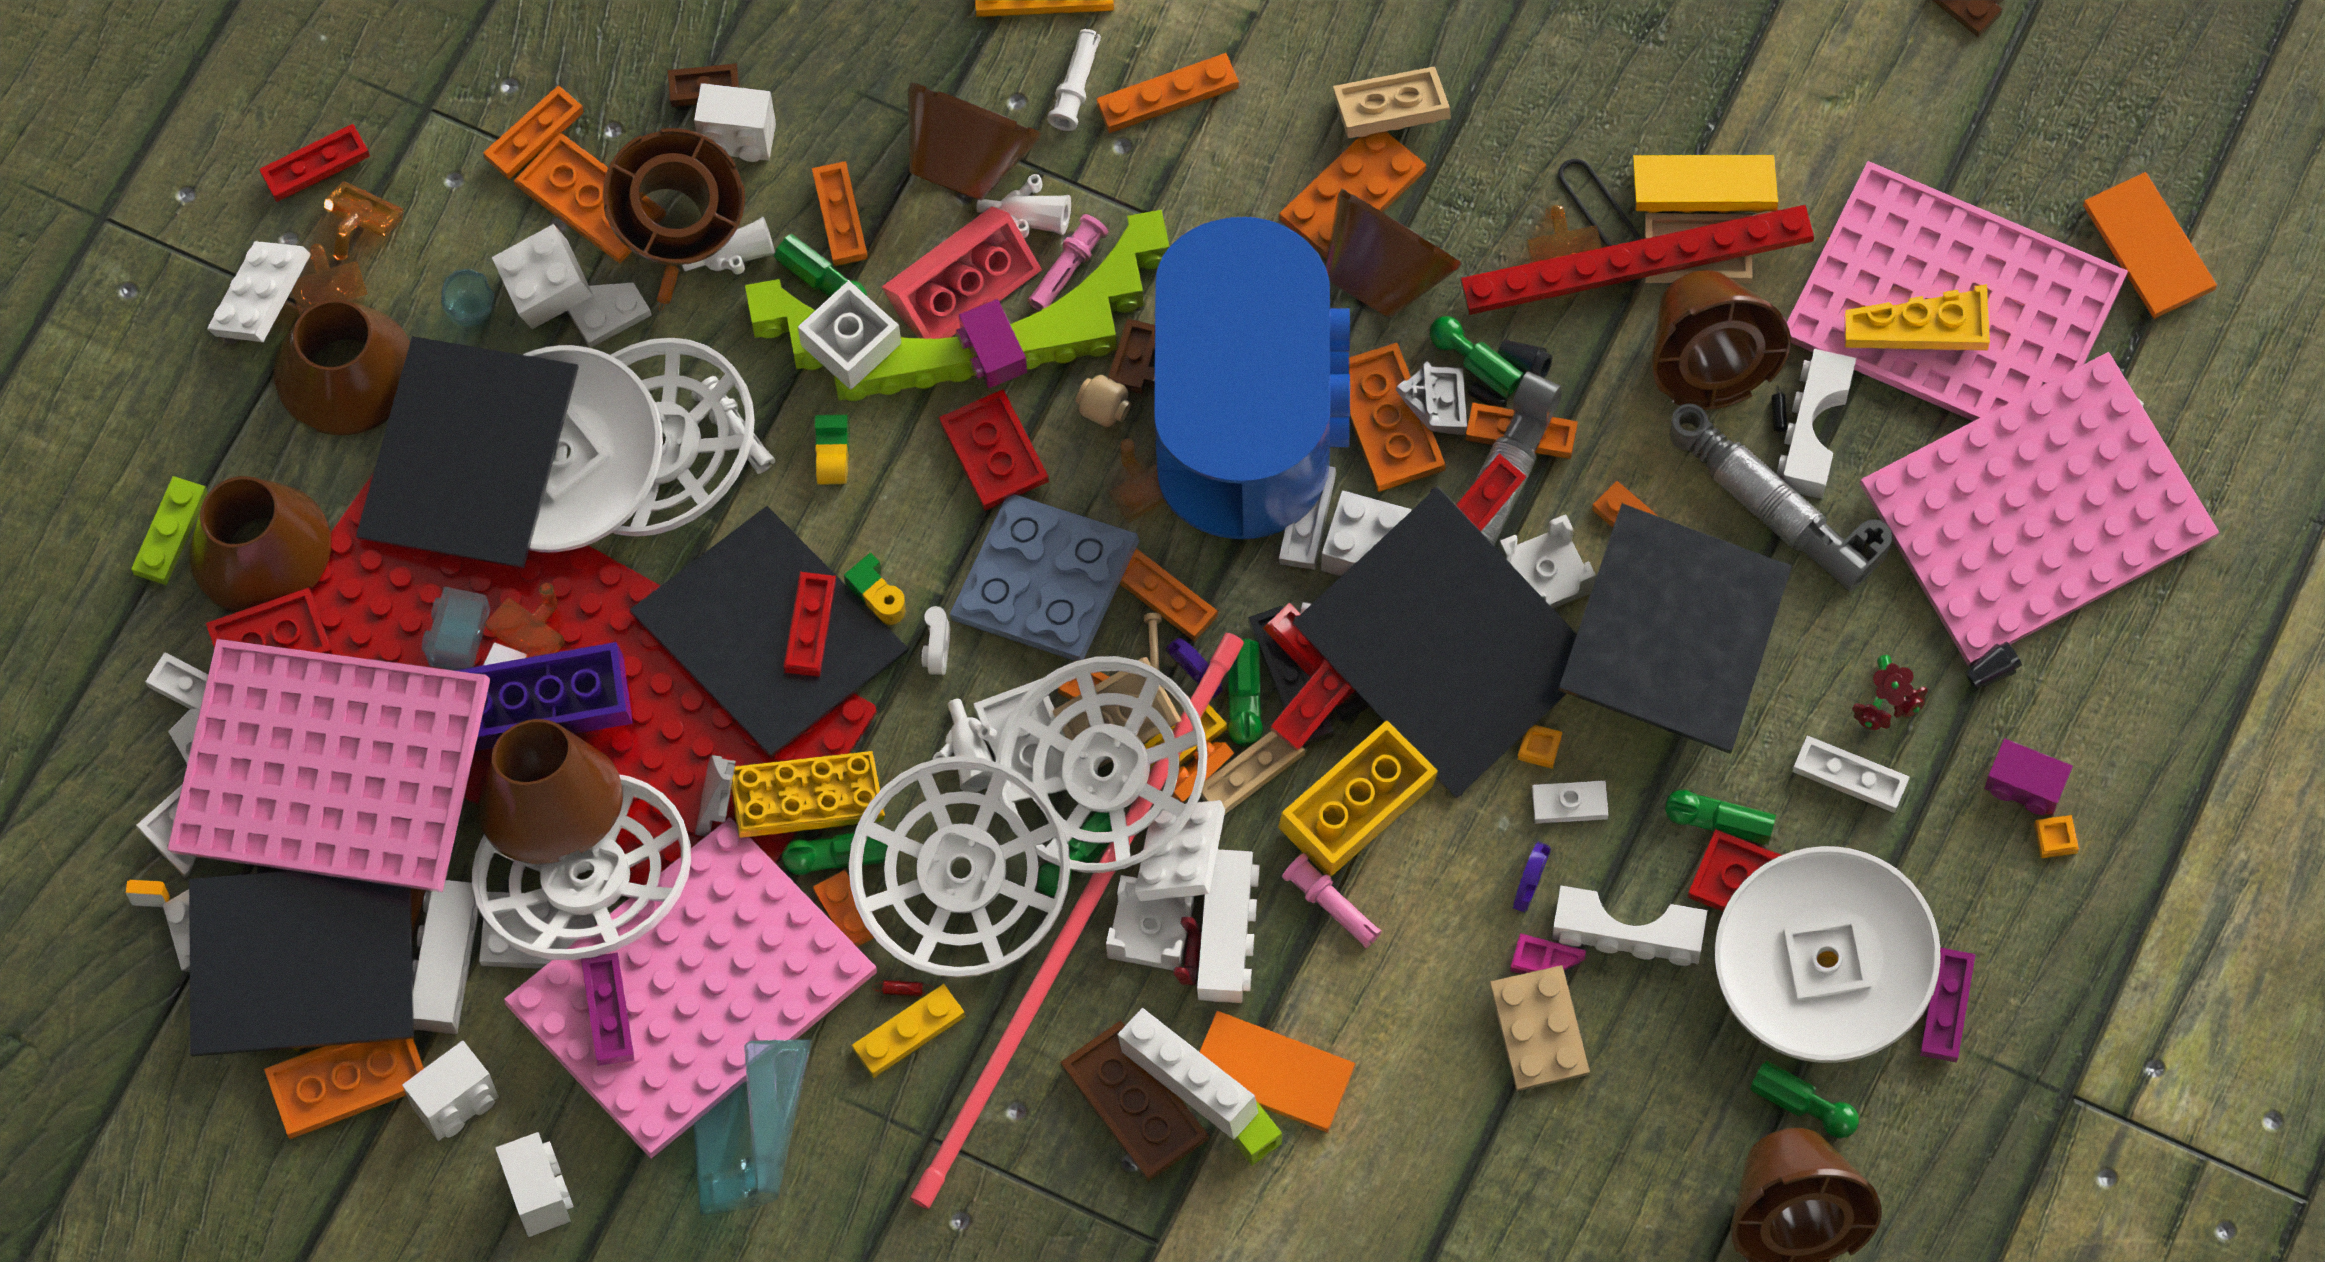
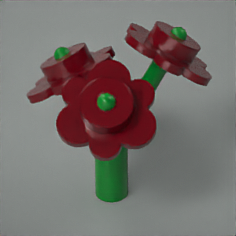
[1852,655,1928,730]

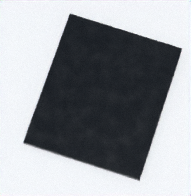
[356,336,579,568]
[1558,503,1792,754]
[630,506,909,758]
[189,871,414,1057]

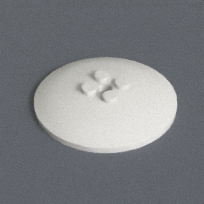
[523,345,663,552]
[1715,846,1940,1063]

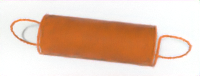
[657,265,679,311]

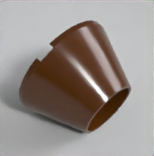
[908,82,1042,201]
[603,128,745,265]
[1325,188,1462,319]
[1651,270,1791,410]
[274,299,410,435]
[189,476,332,613]
[478,719,623,864]
[1731,1128,1882,1262]

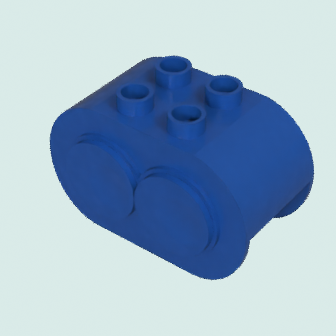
[1155,217,1350,539]

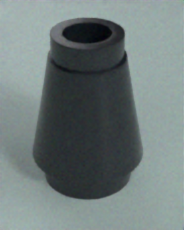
[1498,339,1553,378]
[1965,641,2022,690]

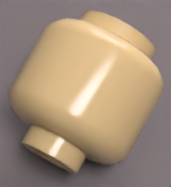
[1076,375,1131,427]

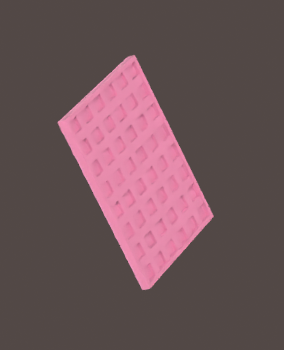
[1787,161,2128,421]
[1859,352,2220,667]
[167,639,490,892]
[504,817,877,1159]

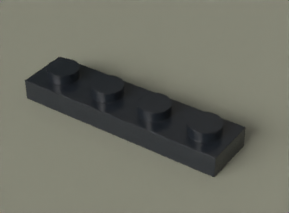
[1248,606,1334,747]

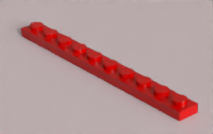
[1461,205,1814,315]
[1269,453,1527,751]

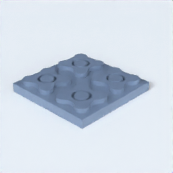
[950,494,1140,661]

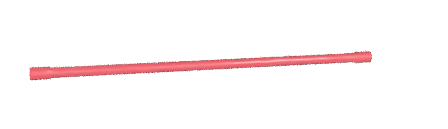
[910,633,1244,1209]

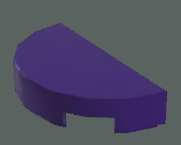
[1166,638,1223,699]
[1513,842,1551,913]

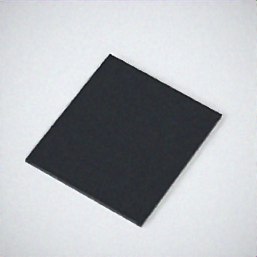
[1291,486,1577,799]

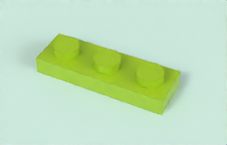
[131,476,208,585]

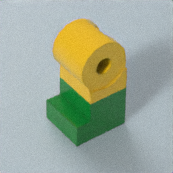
[815,415,850,485]
[844,552,906,625]

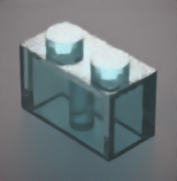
[422,586,490,671]

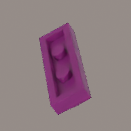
[1920,947,1976,1063]
[581,952,634,1066]

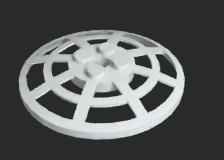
[554,338,755,536]
[996,656,1207,873]
[849,756,1070,978]
[472,775,691,960]

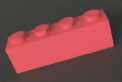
[882,206,1042,339]

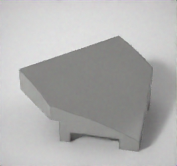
[1396,361,1467,435]
[695,755,736,837]

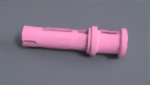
[1027,214,1108,311]
[1282,853,1382,948]

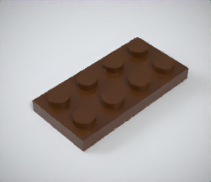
[1060,1020,1209,1182]

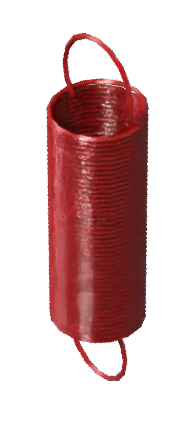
[872,980,934,996]

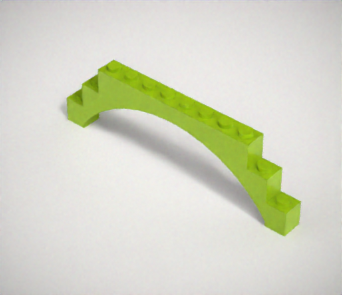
[745,210,1170,401]

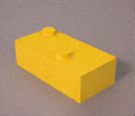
[1278,720,1438,877]

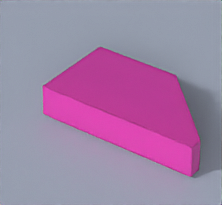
[1510,933,1586,974]

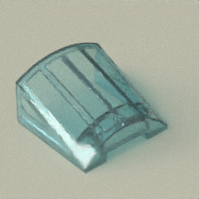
[693,1040,812,1215]

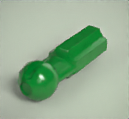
[773,233,868,297]
[1429,316,1524,399]
[1227,639,1264,747]
[1665,789,1776,846]
[1037,811,1112,896]
[782,828,889,875]
[1750,1060,1859,1139]

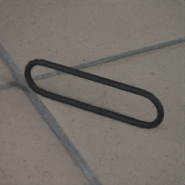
[1558,159,1641,247]

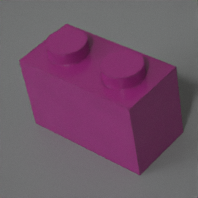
[956,299,1027,389]
[1984,738,2073,816]

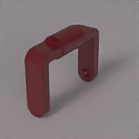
[1173,916,1202,985]

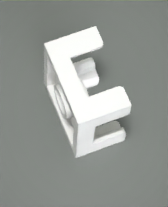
[1499,514,1596,608]
[1106,875,1194,970]

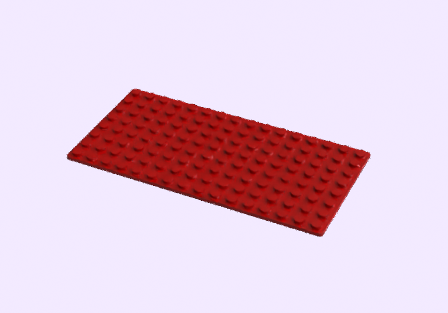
[308,472,876,885]

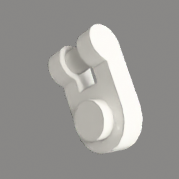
[922,606,951,675]

